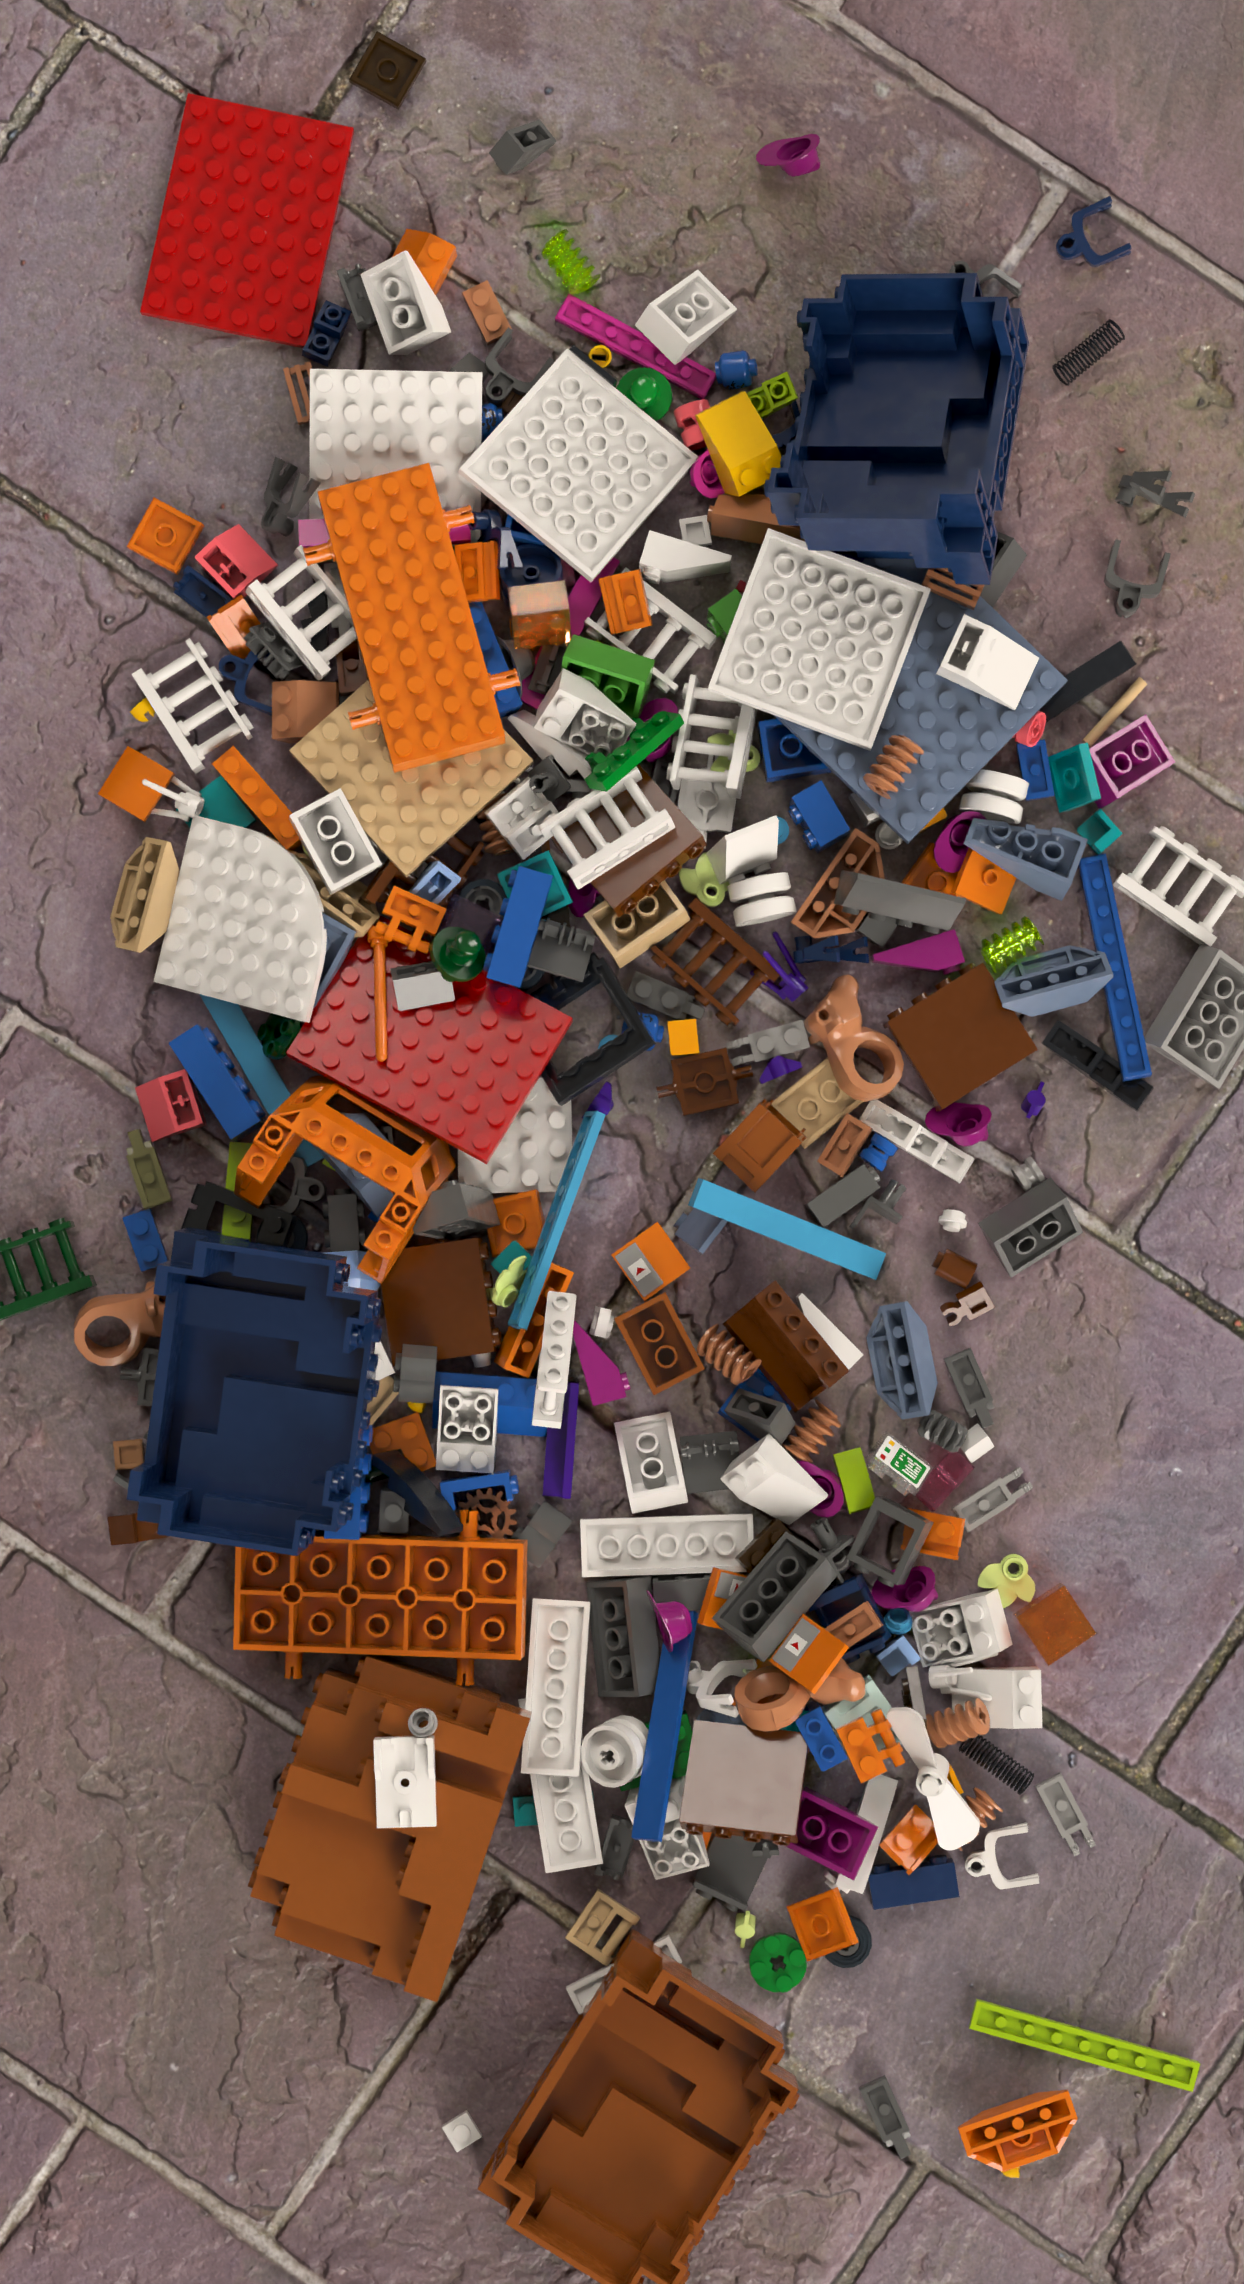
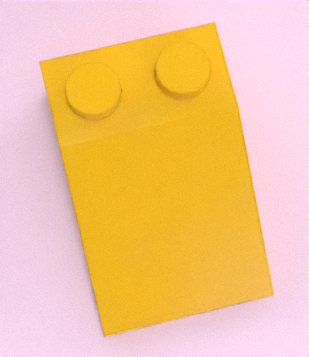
[695,391,781,497]

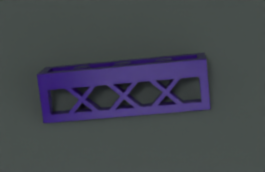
[542,1382,579,1499]

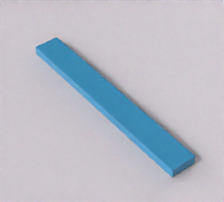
[199,994,324,1168]
[508,1111,606,1330]
[688,1178,886,1280]

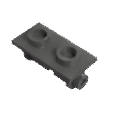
[528,635,569,695]

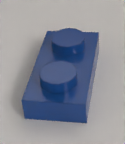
[1016,739,1054,801]
[123,1208,169,1272]

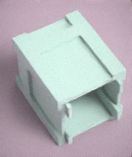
[822,1674,902,1751]

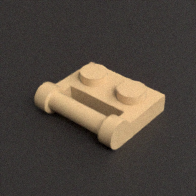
[565,1889,640,1966]

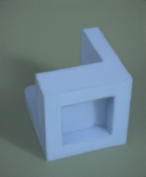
[874,1634,921,1676]

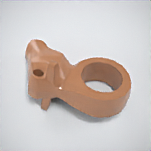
[804,975,904,1102]
[74,1281,166,1367]
[734,1658,865,1732]

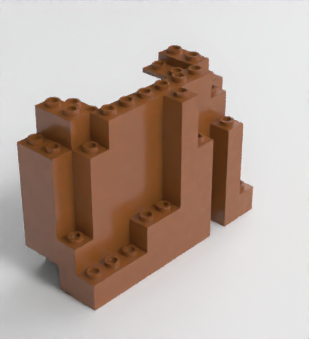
[248,1655,532,2002]
[478,1928,800,2284]

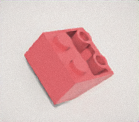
[194,524,278,599]
[135,1069,207,1142]

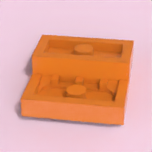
[98,746,175,822]

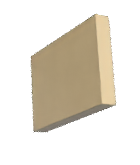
[772,1057,864,1149]

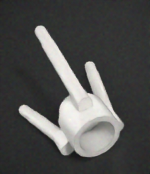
[142,776,204,822]
[929,1652,998,1701]

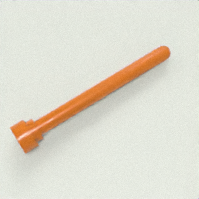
[367,926,390,1061]

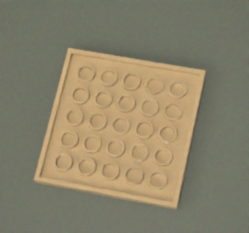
[289,680,534,878]

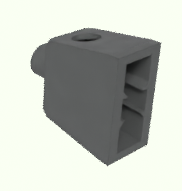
[379,1482,411,1536]

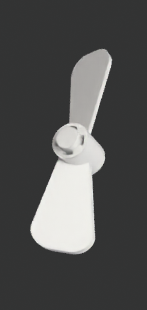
[887,1707,980,1850]

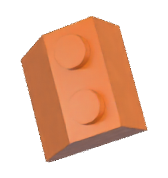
[392,229,457,295]

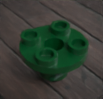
[428,927,486,982]
[257,1013,303,1060]

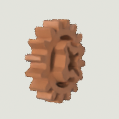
[455,1487,517,1539]

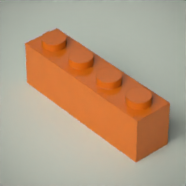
[212,745,302,851]
[494,1262,574,1378]

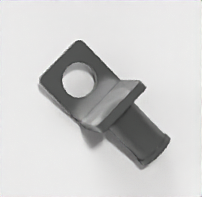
[527,755,571,802]
[849,1179,906,1229]
[810,1517,855,1585]

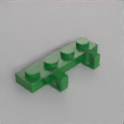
[585,711,684,792]

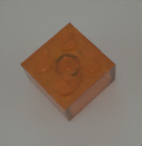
[508,580,571,649]
[1013,1583,1097,1666]

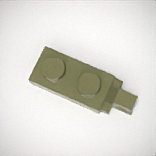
[126,1129,173,1210]

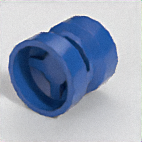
[859,1132,898,1172]

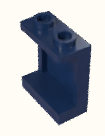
[809,1573,891,1664]

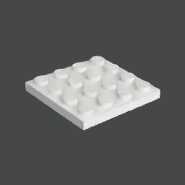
[458,1078,572,1193]

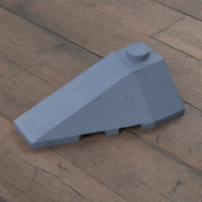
[963,818,1088,901]

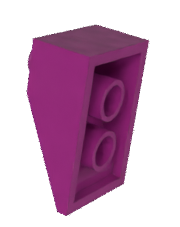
[1089,714,1176,809]
[573,1321,631,1406]
[786,1787,878,1880]

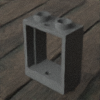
[804,1164,881,1228]
[847,1496,934,1587]

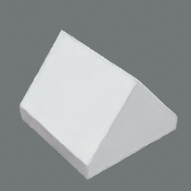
[960,1423,994,1463]

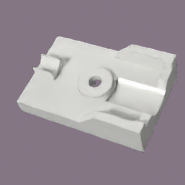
[373,1735,437,1828]

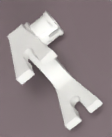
[687,1659,757,1718]
[965,1822,1039,1889]

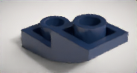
[302,300,352,367]

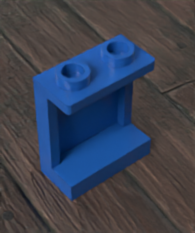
[440,1470,519,1510]
[795,1701,848,1771]

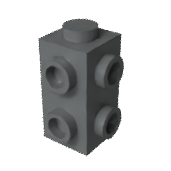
[323,1189,366,1252]

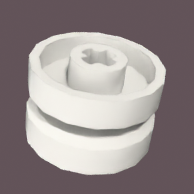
[959,769,1029,824]
[727,872,797,927]
[581,1715,649,1788]

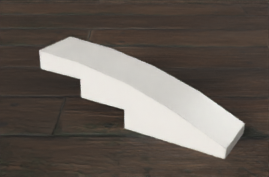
[508,710,592,779]
[859,1100,975,1183]
[835,1774,898,1894]

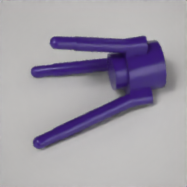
[750,931,808,1002]

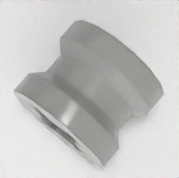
[1010,1156,1045,1192]

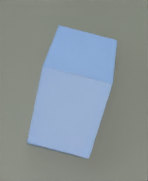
[409,861,461,905]

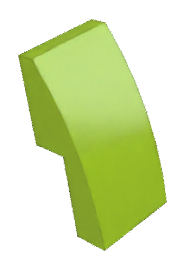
[747,372,798,419]
[832,1447,875,1514]

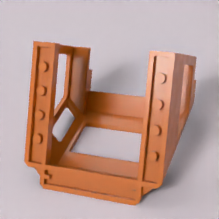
[234,1076,456,1284]

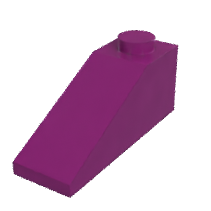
[871,929,965,975]

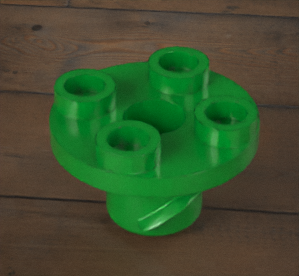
[616,368,672,422]

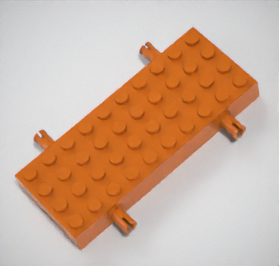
[303,463,520,773]
[233,1509,528,1686]

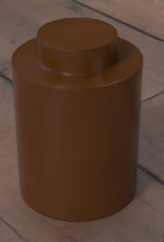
[932,1249,978,1289]

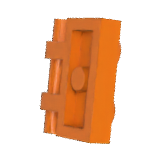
[374,886,446,954]
[835,1709,905,1783]

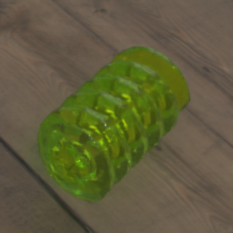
[541,229,600,295]
[980,916,1044,974]

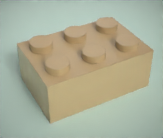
[584,880,690,968]

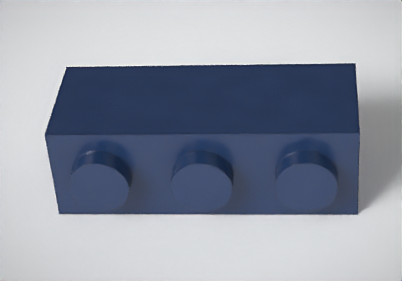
[868,1855,960,1910]

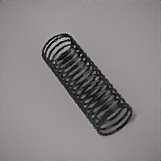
[1052,319,1125,386]
[959,1734,1034,1795]

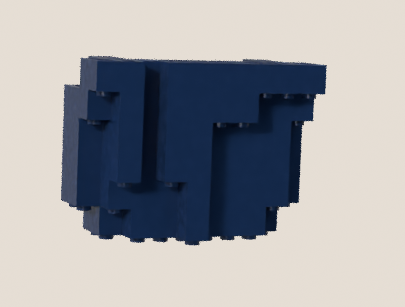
[764,273,1029,585]
[127,1227,382,1556]

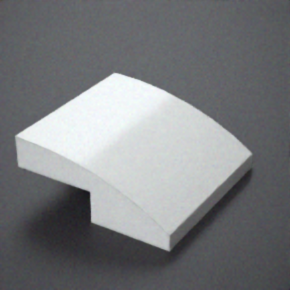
[484,777,559,860]

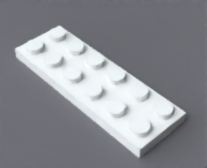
[580,1513,754,1577]
[521,1598,591,1777]
[518,1698,603,1874]

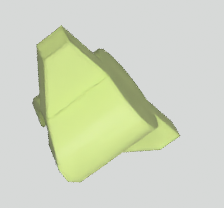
[735,1911,756,1948]

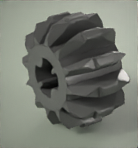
[917,1410,968,1453]

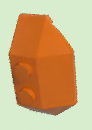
[958,2089,1078,2172]

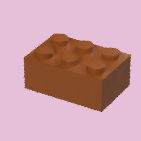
[614,1292,705,1395]

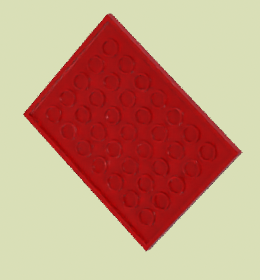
[140,93,354,348]
[286,915,573,1164]

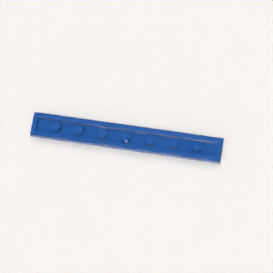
[1078,853,1152,1081]
[631,1611,698,1842]

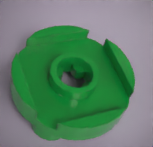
[749,1932,807,1993]

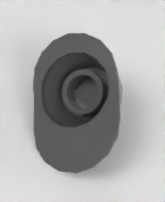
[496,636,535,698]

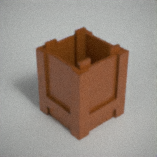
[713,1098,807,1193]

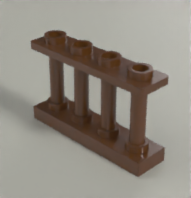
[360,835,485,936]
[650,898,780,1026]

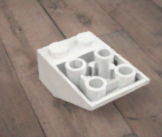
[936,614,1039,710]
[533,668,636,756]
[436,1385,498,1473]
[908,1589,1013,1667]
[625,1776,710,1880]

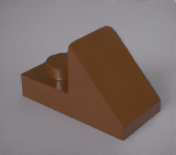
[334,638,368,696]
[107,1512,169,1545]

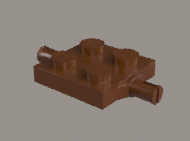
[656,1047,754,1116]

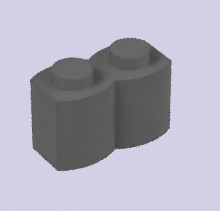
[393,1344,437,1404]
[511,1501,573,1568]

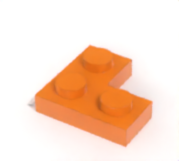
[370,1412,436,1472]

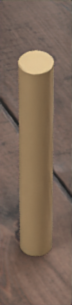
[1082,677,1147,748]

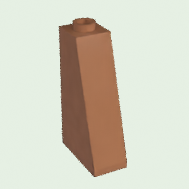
[707,494,805,544]

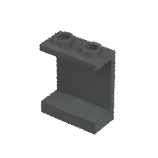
[693,1835,772,1912]

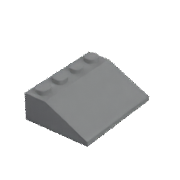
[1144,944,1244,1089]

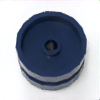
[500,543,565,618]

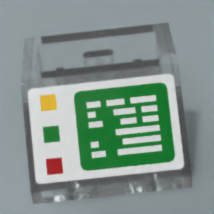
[865,1431,933,1497]

